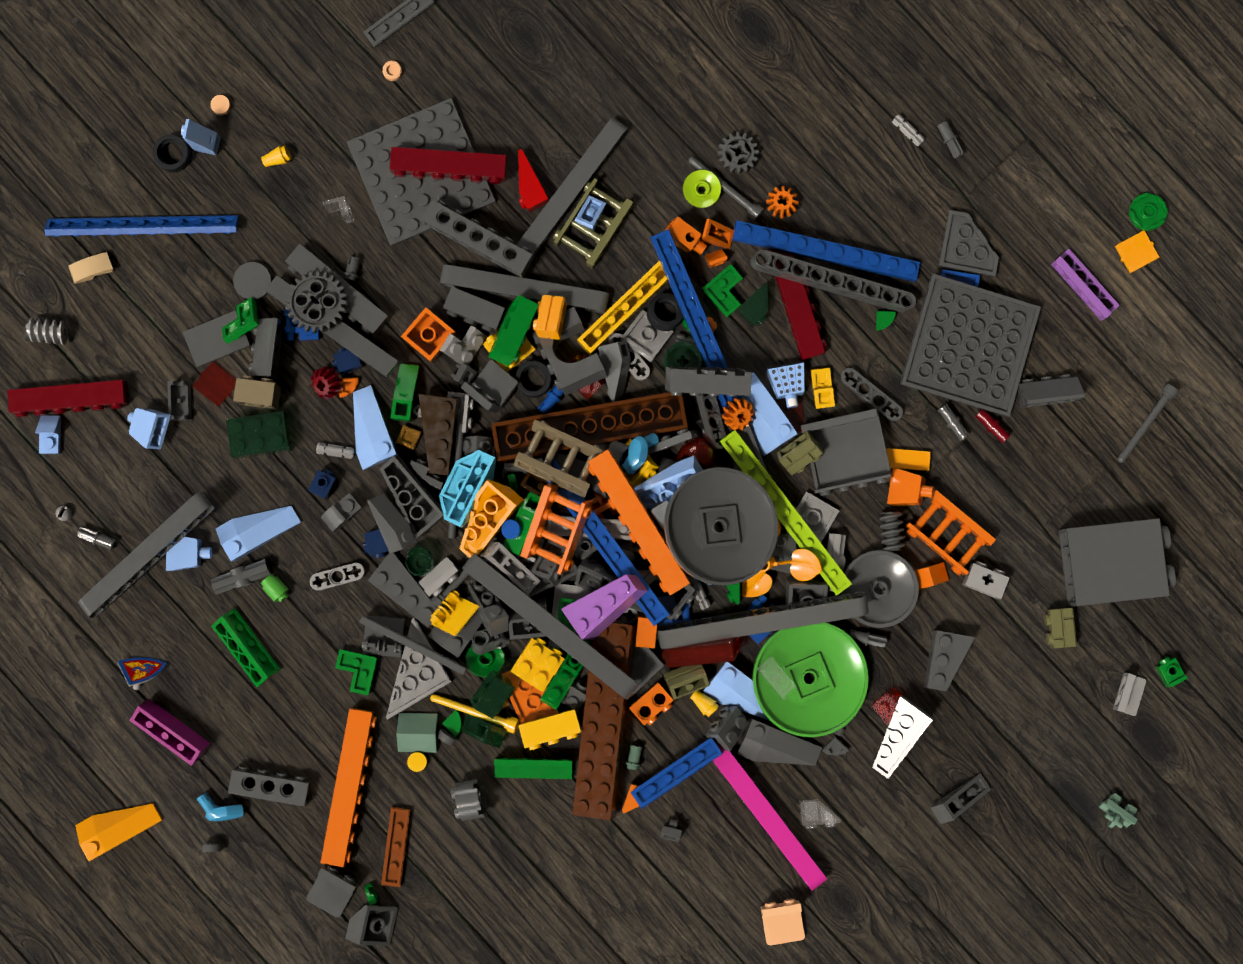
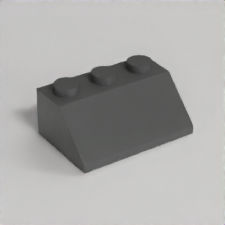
[249,318,284,380]
[1017,374,1085,408]

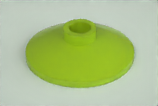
[683,170,721,208]

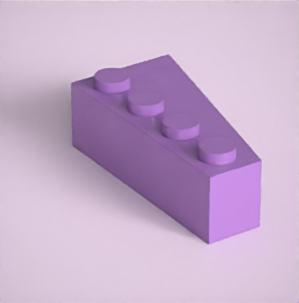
[561,574,648,640]

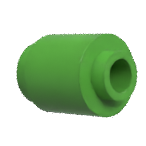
[261,574,289,603]

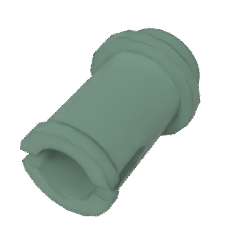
[625,745,643,770]

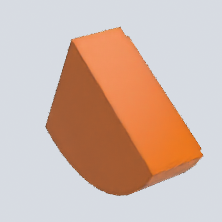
[339,378,359,398]

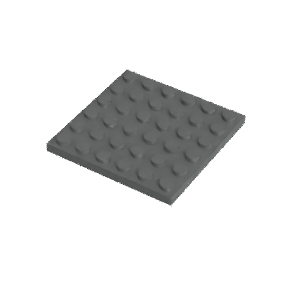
[347,98,496,247]
[900,274,1041,417]

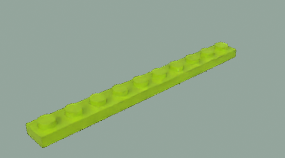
[720,430,852,596]

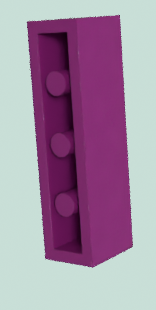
[129,699,211,766]

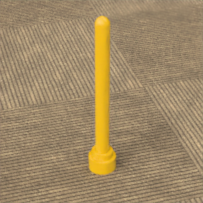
[430,694,520,734]

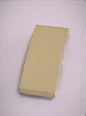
[69,252,113,284]

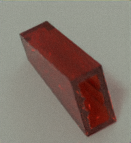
[662,637,741,668]

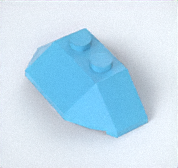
[439,450,496,528]

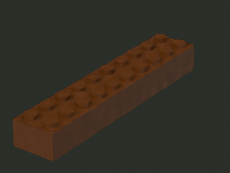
[491,392,688,463]
[572,622,637,820]

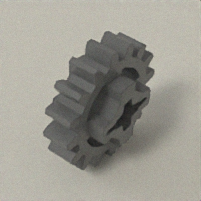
[717,132,759,174]

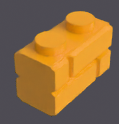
[533,295,567,340]

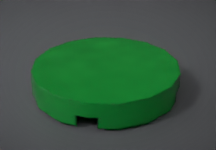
[1128,193,1168,231]

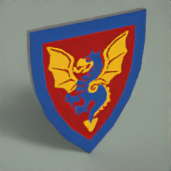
[117,658,167,690]

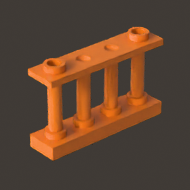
[520,483,593,575]
[905,490,996,576]

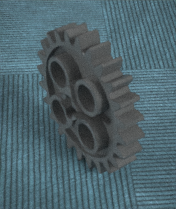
[285,271,348,334]

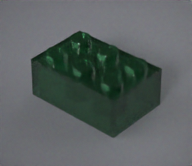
[226,411,292,459]

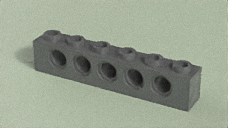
[421,200,534,278]

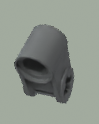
[472,629,510,655]

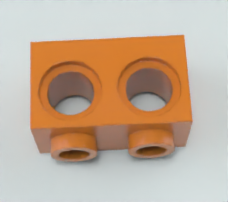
[629,682,673,726]

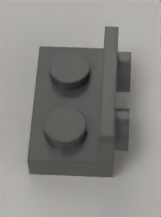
[531,539,573,586]

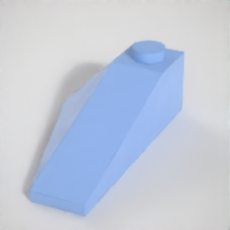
[634,456,703,509]
[703,661,770,721]

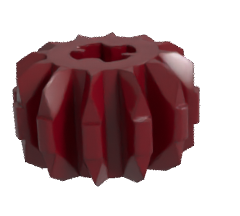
[310,366,343,400]

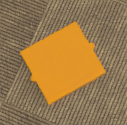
[1115,231,1159,273]

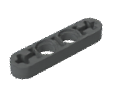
[840,368,903,422]
[696,394,726,450]

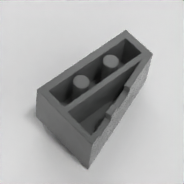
[924,630,975,691]

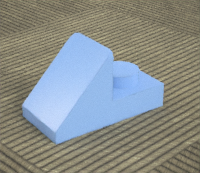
[575,195,606,231]
[35,416,61,454]

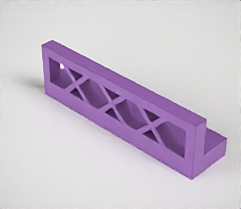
[1051,249,1120,321]

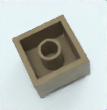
[233,376,281,410]

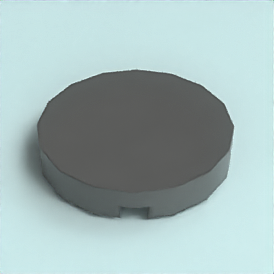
[233,262,272,300]

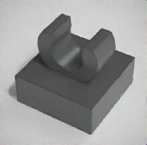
[451,363,477,385]
[659,819,682,842]

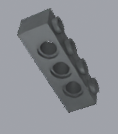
[228,766,311,806]

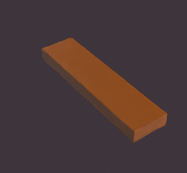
[381,807,411,887]

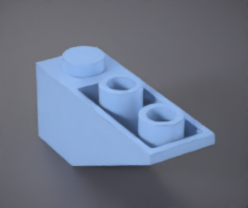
[181,119,221,155]

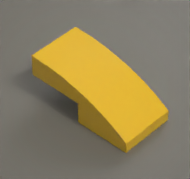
[810,367,835,409]

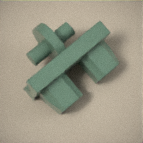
[1099,793,1138,828]

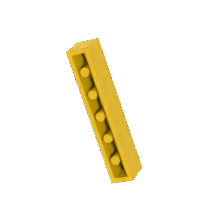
[577,261,668,356]

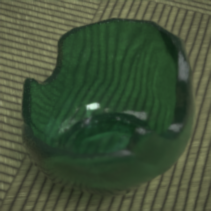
[405,546,434,576]

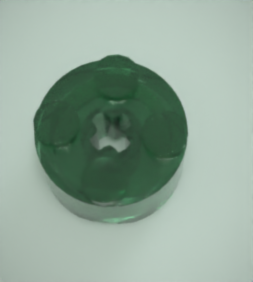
[663,342,702,373]

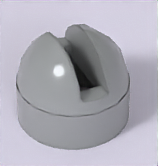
[55,506,72,521]

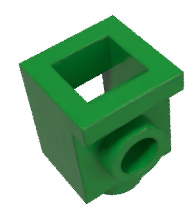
[1155,656,1188,688]

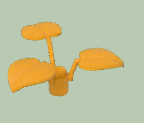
[742,518,822,597]

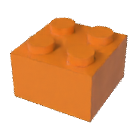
[401,307,457,364]

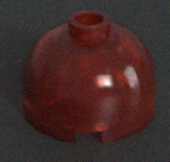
[676,438,715,469]

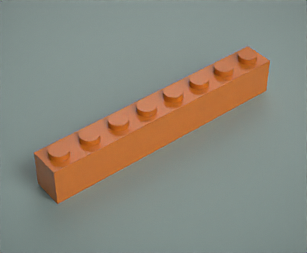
[587,448,690,595]
[321,708,377,867]

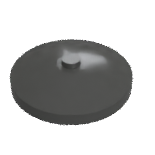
[841,550,919,628]

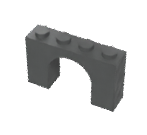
[532,307,607,396]

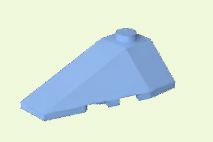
[741,372,797,457]
[353,385,399,470]
[216,506,301,562]

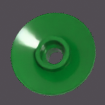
[466,641,504,677]

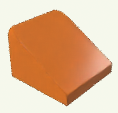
[705,249,728,269]

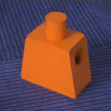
[665,217,707,255]
[887,468,935,506]

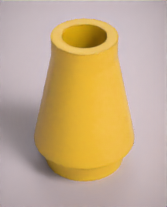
[261,145,291,167]
[690,690,719,717]

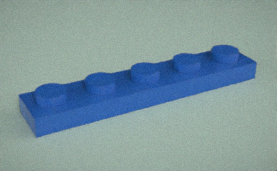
[631,738,722,809]

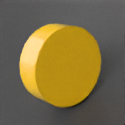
[407,752,427,772]

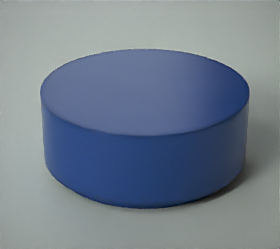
[501,520,522,539]

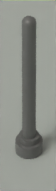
[689,157,764,221]
[1118,384,1179,463]
[430,537,500,609]

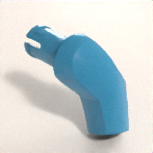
[622,433,659,474]
[197,792,243,821]

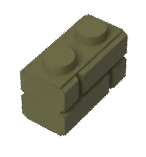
[777,431,823,475]
[1044,608,1077,648]
[663,660,710,700]

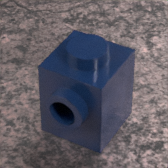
[332,348,363,375]
[308,469,338,500]
[363,530,389,559]

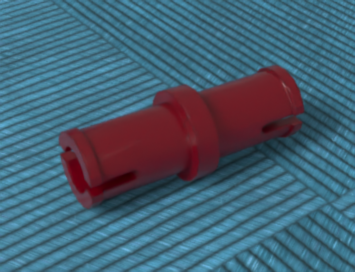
[975,409,1011,443]

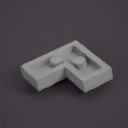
[440,326,487,366]

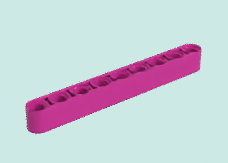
[713,744,827,891]

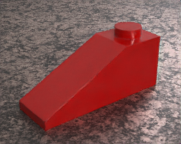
[518,149,549,213]

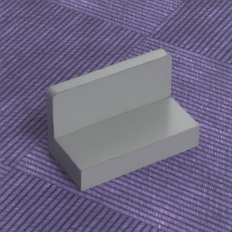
[1113,673,1146,716]

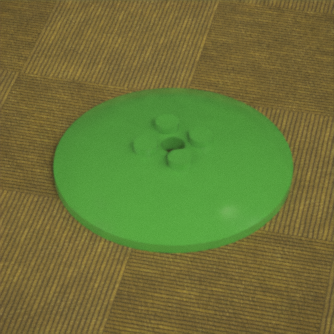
[753,623,868,737]

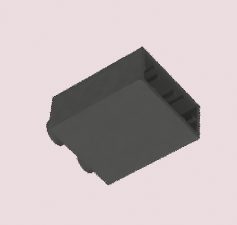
[1058,518,1176,606]

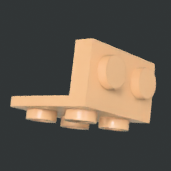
[760,899,805,945]

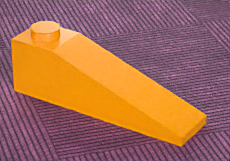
[459,479,524,558]
[75,803,162,861]

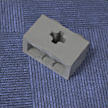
[962,561,1009,599]

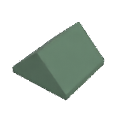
[396,713,438,753]

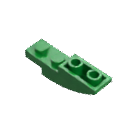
[540,640,592,710]

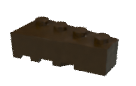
[419,393,460,475]

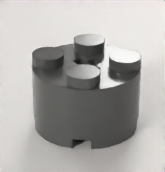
[451,778,488,821]

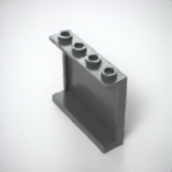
[801,409,892,496]

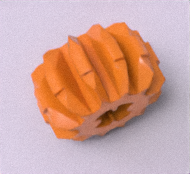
[766,186,799,219]
[722,397,755,431]

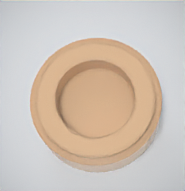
[383,61,402,81]
[211,95,231,115]

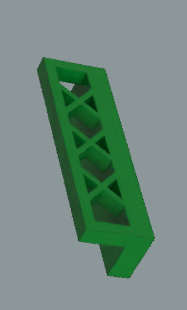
[211,608,281,687]
[494,758,573,779]

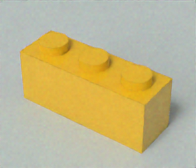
[518,709,581,750]

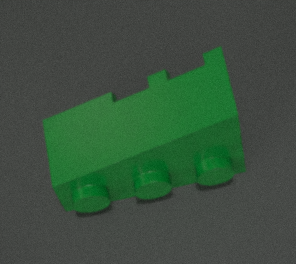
[488,295,539,367]

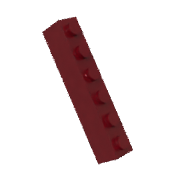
[390,147,507,184]
[769,250,827,361]
[7,380,129,417]

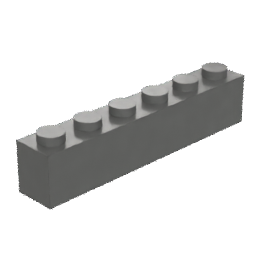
[285,244,390,336]

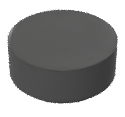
[437,729,457,746]
[202,844,222,852]

